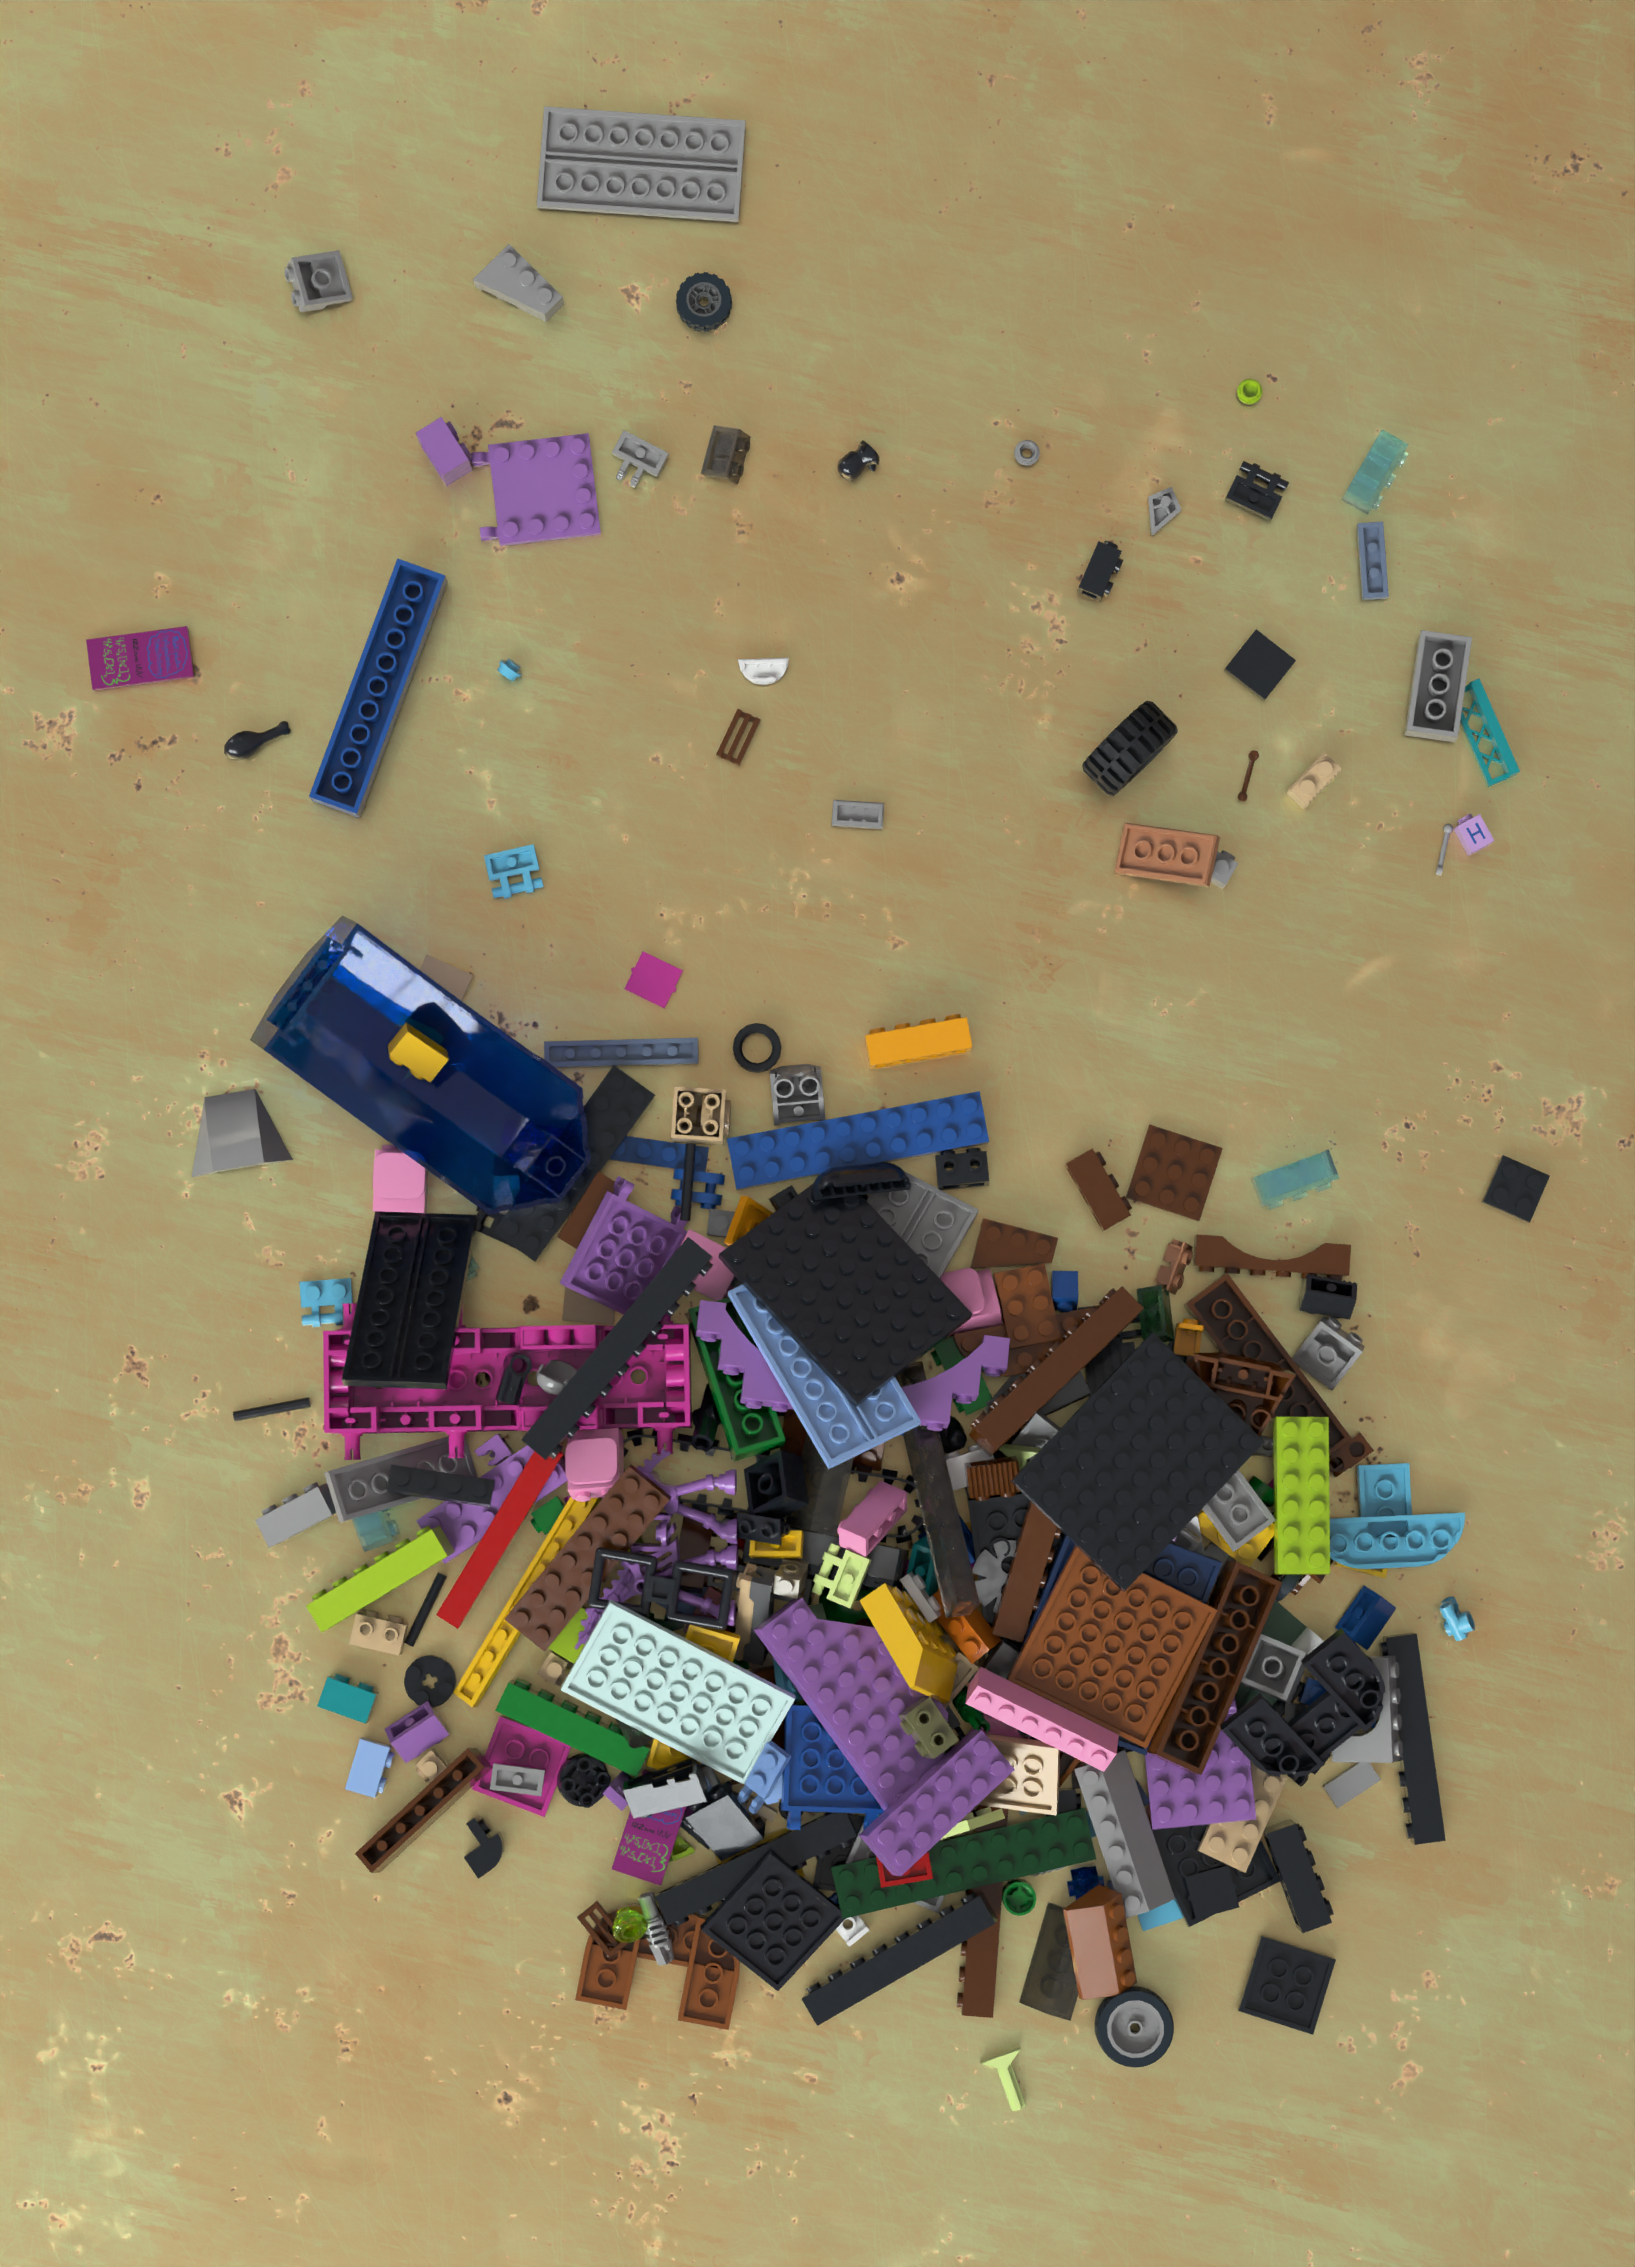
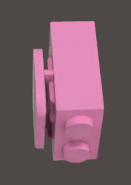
[373,1145,429,1213]
[681,1229,735,1301]
[940,1268,1003,1336]
[565,1428,624,1502]

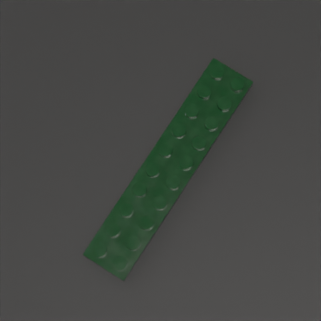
[831,1807,1096,1919]

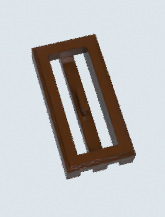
[716,709,761,766]
[577,1900,630,1958]

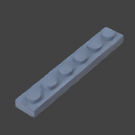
[544,1038,699,1068]

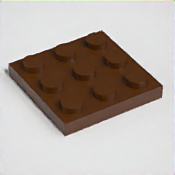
[1126,1124,1223,1222]

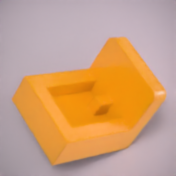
[1173,1319,1204,1356]

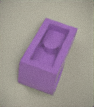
[603,1771,633,1811]

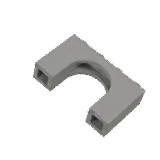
[1332,1656,1403,1763]

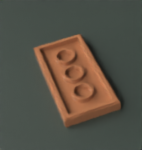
[1114,823,1220,887]

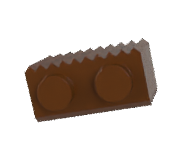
[964,1456,1020,1501]

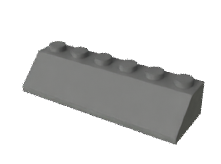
[1074,1750,1175,1918]

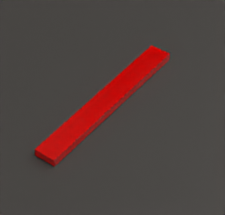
[436,1451,564,1629]

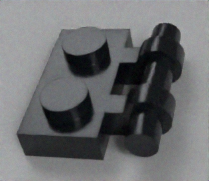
[1225,461,1289,521]

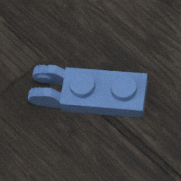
[736,1741,791,1814]

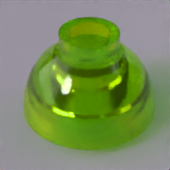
[612,1907,648,1943]

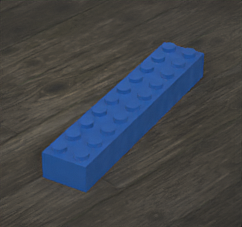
[309,558,448,818]
[727,1091,989,1191]

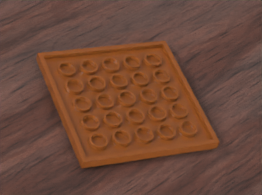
[1007,1545,1218,1749]

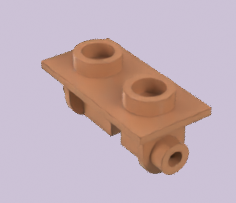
[1155,1239,1193,1295]

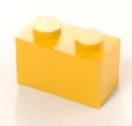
[387,1022,449,1082]

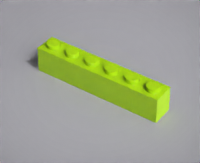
[306,1525,455,1632]

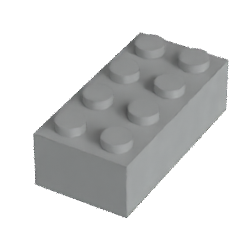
[1404,630,1472,742]

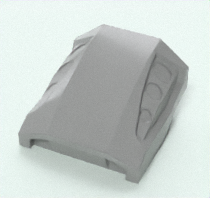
[770,1064,825,1126]

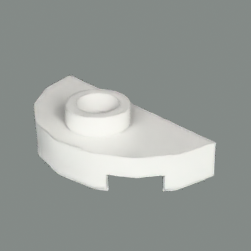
[738,658,789,685]

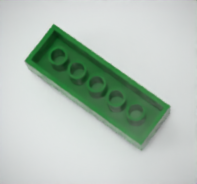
[687,1297,785,1462]
[495,1678,651,1777]

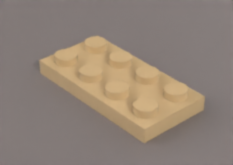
[1197,1761,1288,1873]

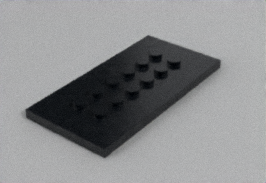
[342,1212,477,1389]

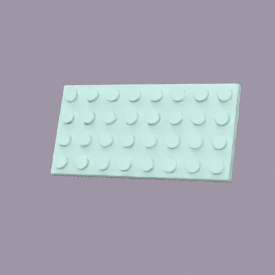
[561,1599,795,1785]

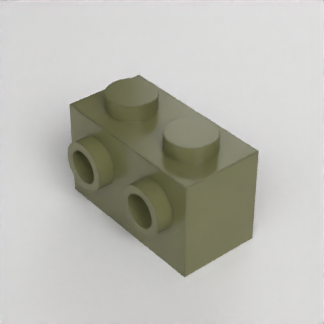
[898,1697,959,1759]

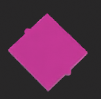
[624,951,683,1009]

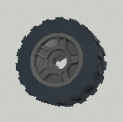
[676,272,732,332]

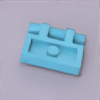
[484,844,544,899]
[299,1278,353,1327]

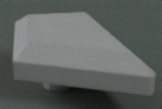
[1148,487,1182,535]

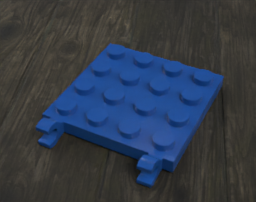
[781,1705,884,1831]

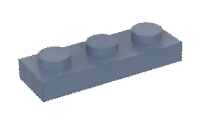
[1357,522,1389,600]

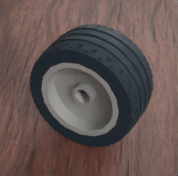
[1095,1986,1174,2068]

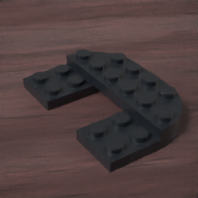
[1220,1628,1385,1777]

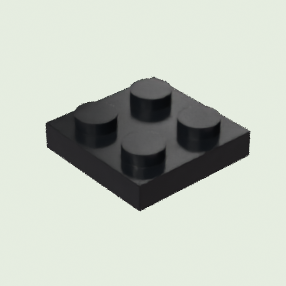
[1482,1155,1550,1223]

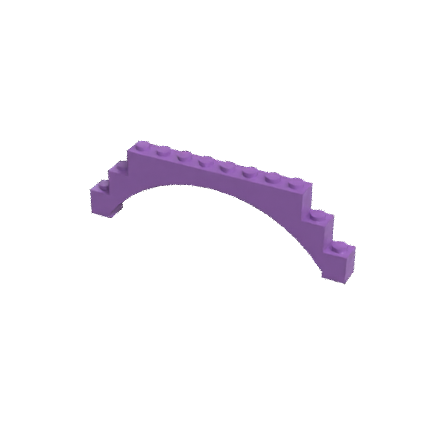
[695,1300,1010,1431]

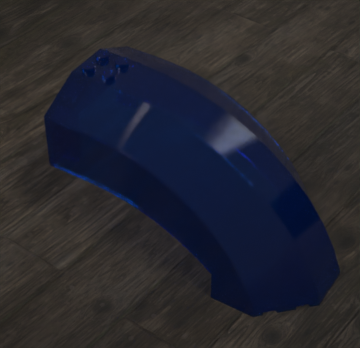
[250,915,591,1215]

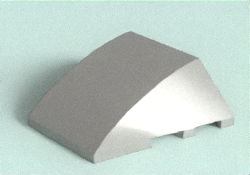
[192,1089,293,1177]

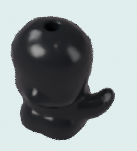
[837,440,880,481]

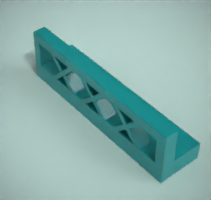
[1460,678,1520,787]

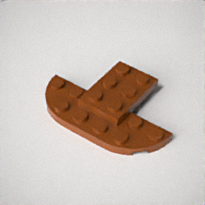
[952,1263,1101,1377]

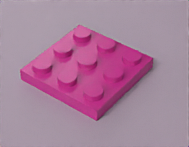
[472,1716,571,1817]

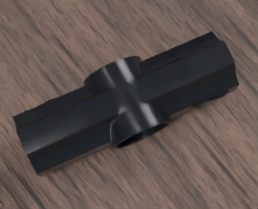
[691,1384,721,1452]

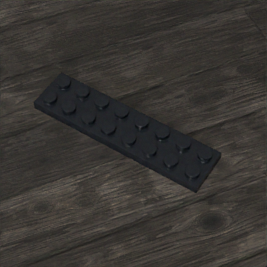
[493,1065,656,1262]

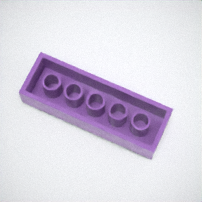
[417,1445,568,1564]
[859,1730,1015,1876]

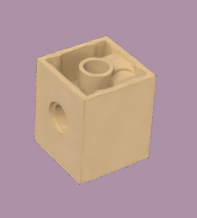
[671,1086,731,1145]

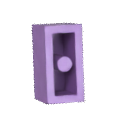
[385,1701,449,1763]

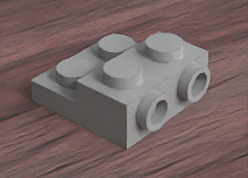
[284,250,353,313]
[1292,1316,1365,1391]

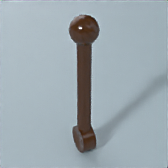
[1238,750,1259,802]

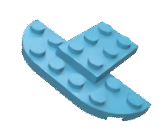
[1330,1463,1465,1569]

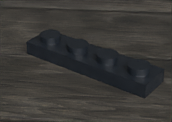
[387,1464,495,1508]

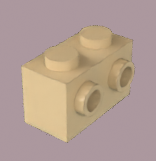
[349,1609,409,1656]

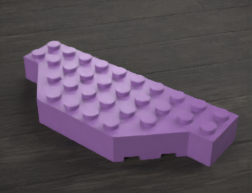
[754,1598,949,1811]

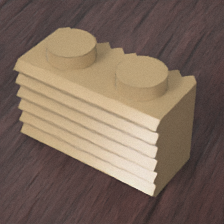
[1286,752,1341,808]

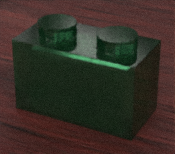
[1137,1285,1174,1342]

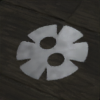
[972,1540,1046,1613]

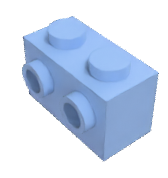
[345,1737,394,1798]

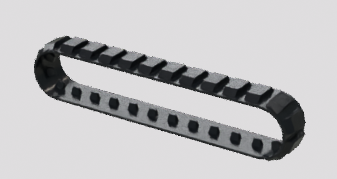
[623,1428,933,1544]

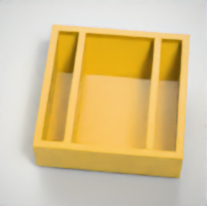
[859,1583,958,1704]

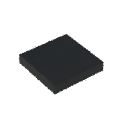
[1224,629,1296,701]

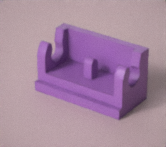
[475,1434,515,1466]

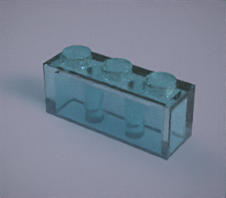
[1341,429,1408,515]

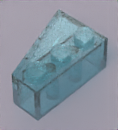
[1251,1149,1340,1210]

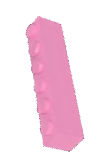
[965,1667,1119,1772]

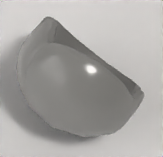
[536,1360,577,1395]

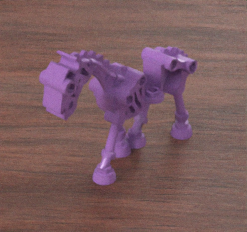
[575,1449,738,1649]

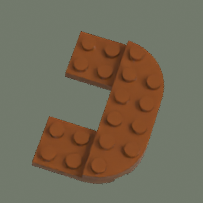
[575,1904,740,2030]

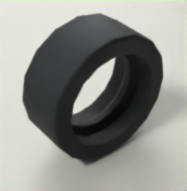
[733,1023,781,1073]

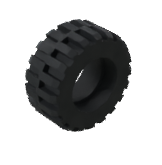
[1082,701,1178,796]

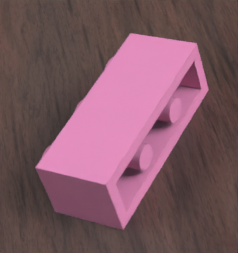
[837,1481,907,1557]

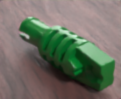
[952,1685,990,1733]

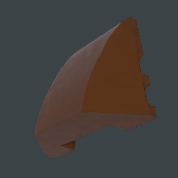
[1193,1352,1296,1437]

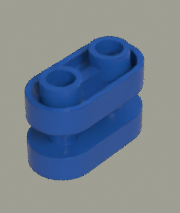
[670,1169,725,1210]

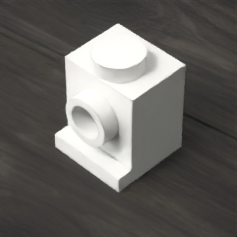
[836,1906,869,1947]

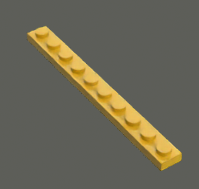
[453,1497,602,1707]

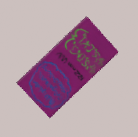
[86,626,195,691]
[612,1769,687,1886]

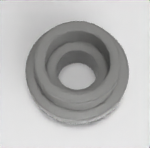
[1014,440,1040,466]

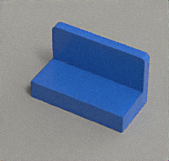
[1335,1585,1396,1650]

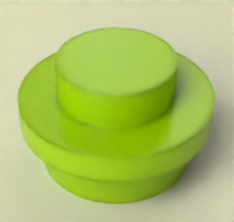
[1237,379,1263,404]

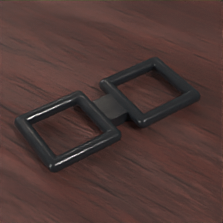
[588,1547,735,1630]

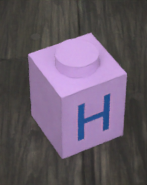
[1454,814,1494,856]

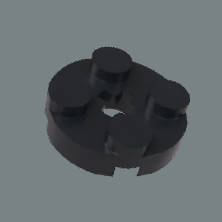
[404,1655,457,1707]

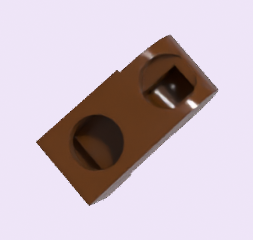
[1329,1431,1374,1477]

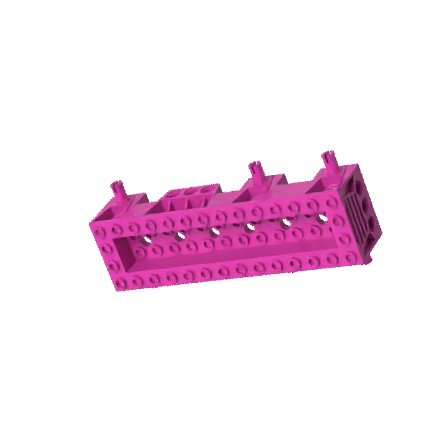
[323,1303,692,1460]

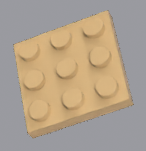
[980,1733,1060,1815]

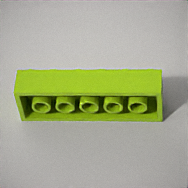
[1273,1417,1330,1575]

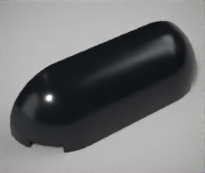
[813,1162,911,1200]

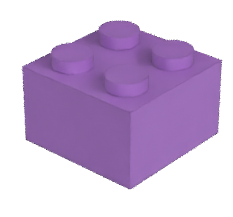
[416,417,472,486]

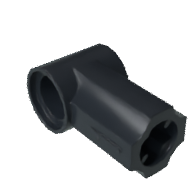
[495,1352,532,1406]

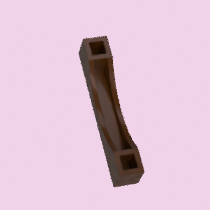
[1193,1235,1351,1281]

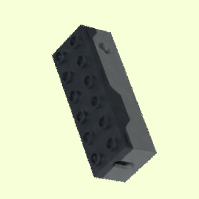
[738,1527,910,1591]

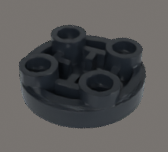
[557,1754,611,1808]

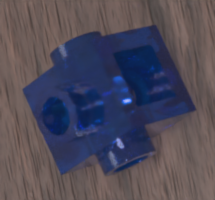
[1067,1866,1105,1901]

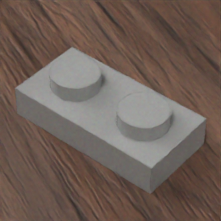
[490,1763,545,1796]

